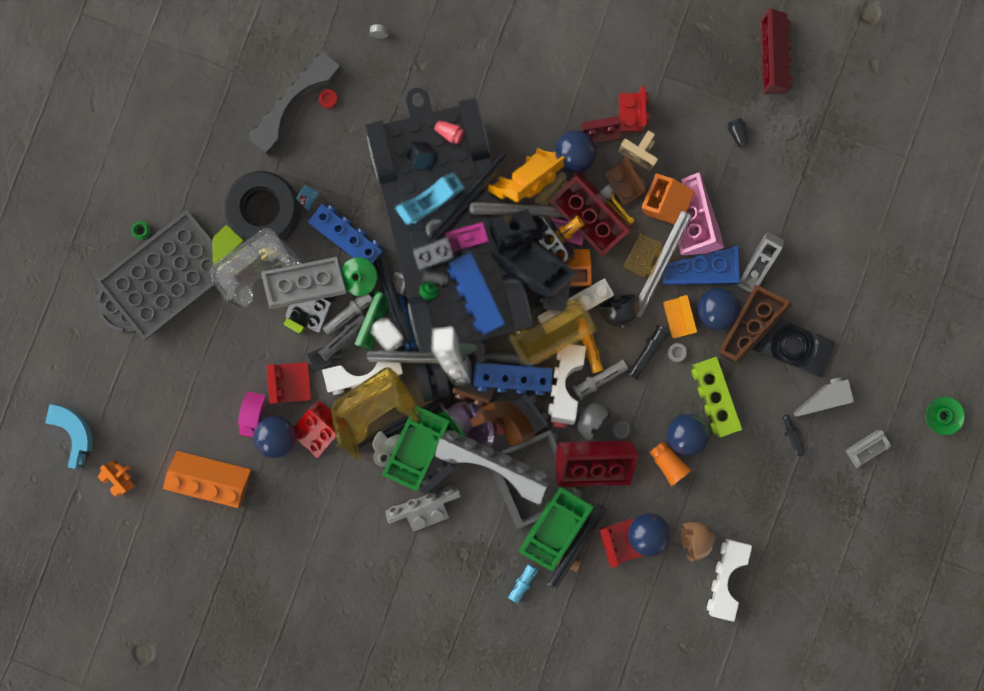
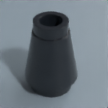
[727,118,749,148]

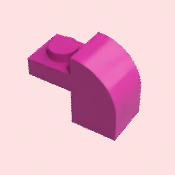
[238,391,266,438]

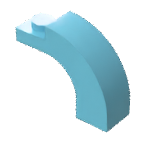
[396,172,464,224]
[46,404,93,469]

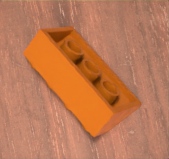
[163,451,252,508]

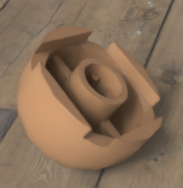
[681,522,715,561]

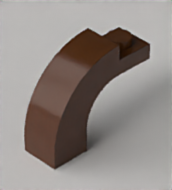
[470,401,536,446]

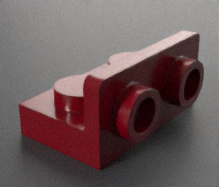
[581,116,621,144]

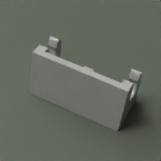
[845,430,891,468]

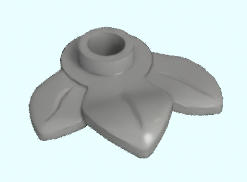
[372,431,401,467]

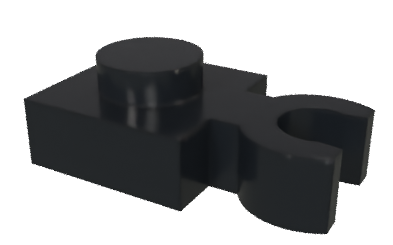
[307,347,344,372]

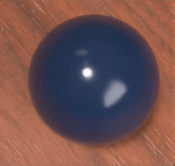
[554,130,596,173]
[697,288,740,331]
[667,414,710,456]
[253,416,296,458]
[628,513,671,556]

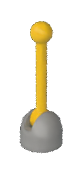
[600,184,634,224]

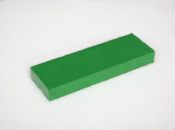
[355,291,389,351]

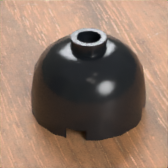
[600,294,639,328]

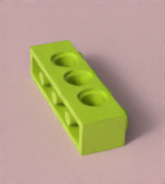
[691,357,742,437]

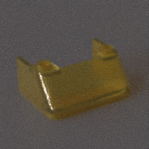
[509,297,598,367]
[331,367,419,460]

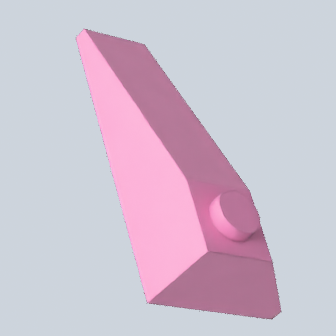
[678,172,724,255]

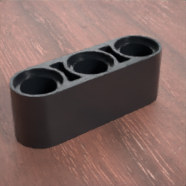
[532,215,575,264]

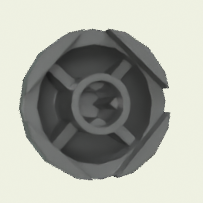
[576,403,612,442]

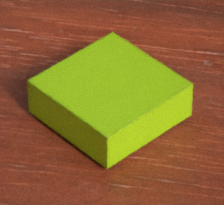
[284,318,306,334]

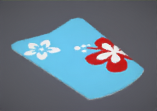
[297,186,319,211]

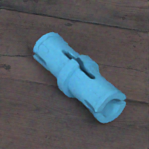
[508,564,538,604]

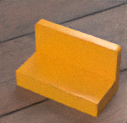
[663,295,697,339]

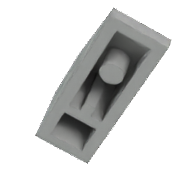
[737,231,784,293]
[793,377,854,416]

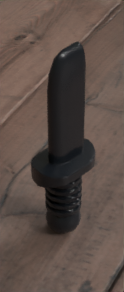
[783,415,804,456]

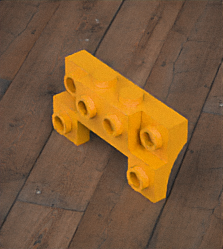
[488,148,565,202]

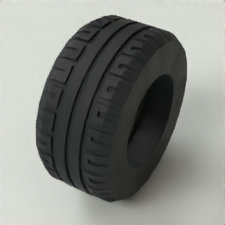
[224,171,301,246]

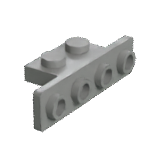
[385,484,461,532]

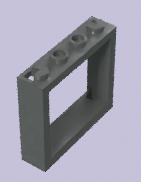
[492,430,583,529]

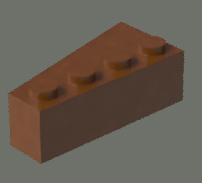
[719,285,792,364]

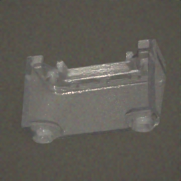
[210,228,303,309]

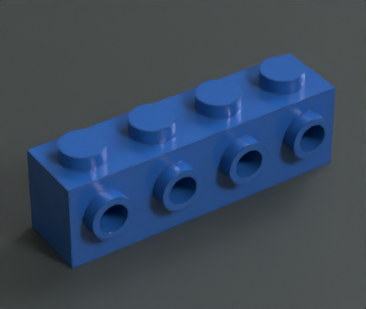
[308,204,383,265]
[448,253,505,335]
[472,363,552,395]

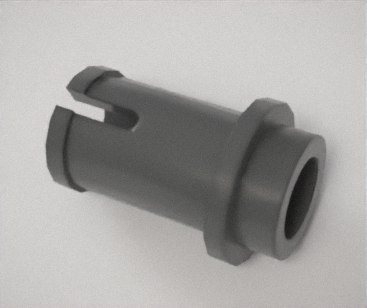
[423,269,449,287]

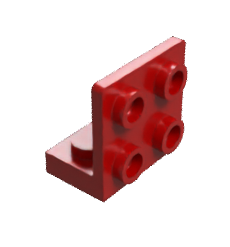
[619,86,649,132]
[266,362,311,404]
[294,400,348,458]
[599,518,643,568]

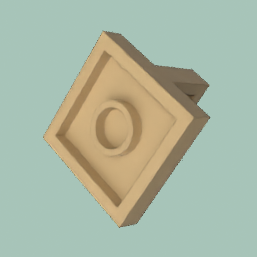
[618,130,658,172]

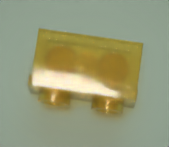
[535,171,568,206]
[623,233,663,278]

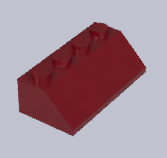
[761,9,793,94]
[549,172,633,256]
[555,441,639,487]

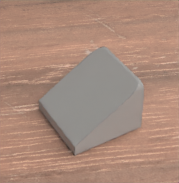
[392,272,408,297]

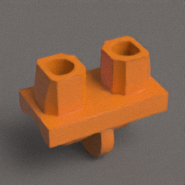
[98,460,135,497]

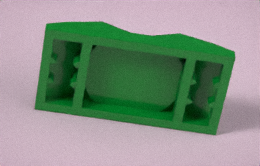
[382,405,450,491]
[519,486,593,571]

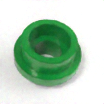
[131,221,151,240]
[420,282,439,300]

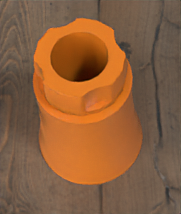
[649,441,692,486]

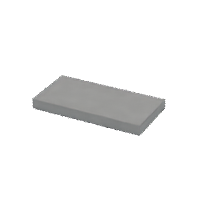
[261,257,346,309]

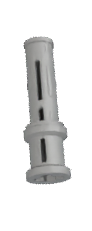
[322,293,373,336]
[572,359,628,401]

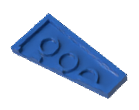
[662,246,739,285]

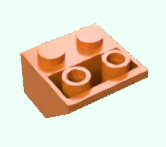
[641,173,695,225]
[561,249,591,288]

